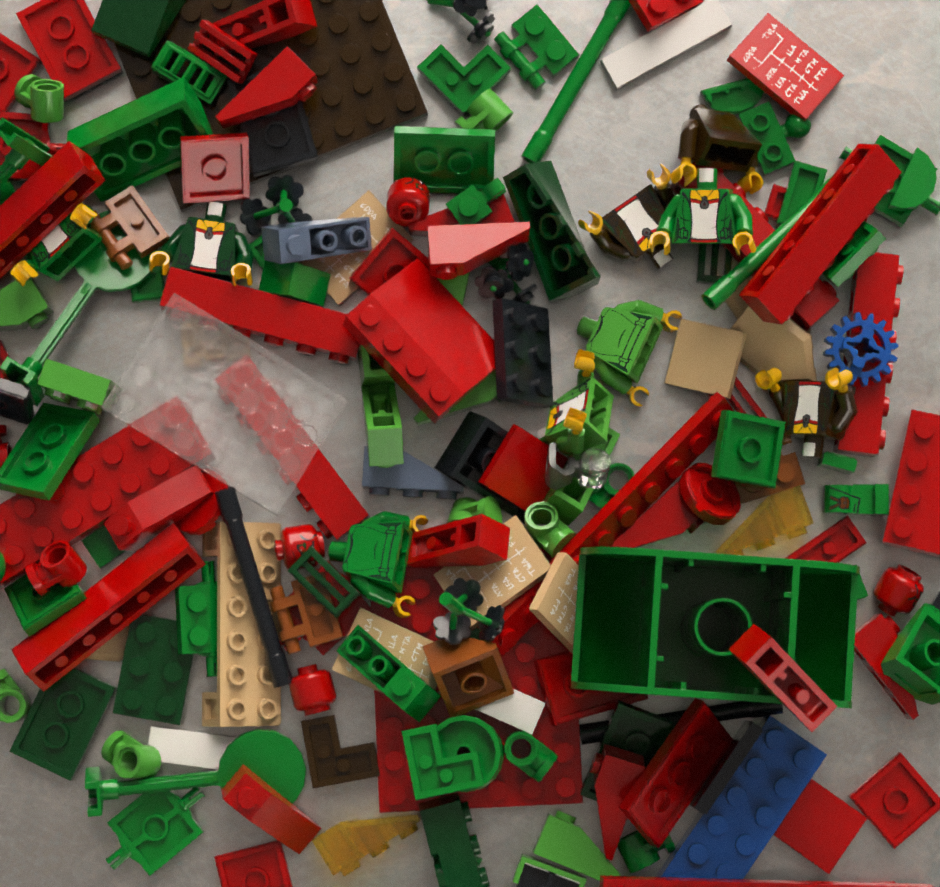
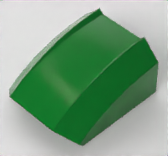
[881,603,940,705]

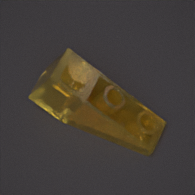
[713,485,814,555]
[312,813,421,876]

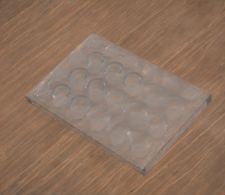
[101,293,349,516]

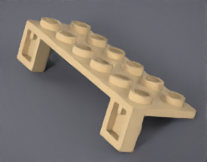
[202,521,281,727]

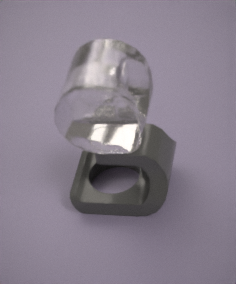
[545,442,611,490]

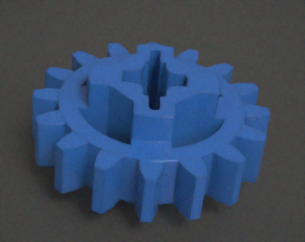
[823,312,899,387]

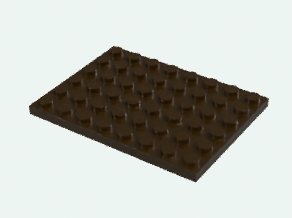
[114,0,428,212]

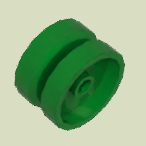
[437,715,505,792]

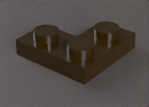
[301,715,380,788]

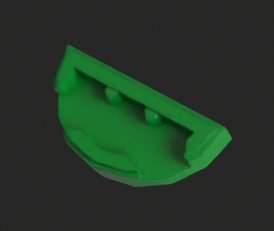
[700,78,764,116]
[887,147,937,211]

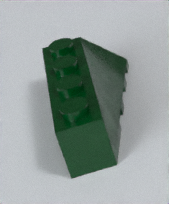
[503,160,601,301]
[419,793,490,887]

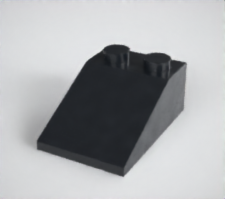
[434,411,525,524]

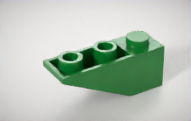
[336,625,441,722]

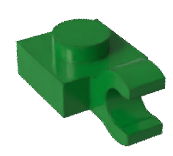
[446,178,506,225]

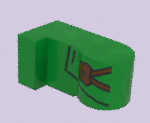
[824,484,889,517]

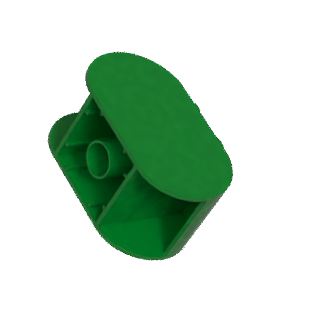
[571,547,860,709]

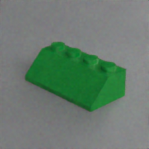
[67,77,213,202]

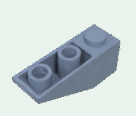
[261,217,372,264]
[362,446,464,499]

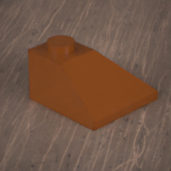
[422,637,514,718]

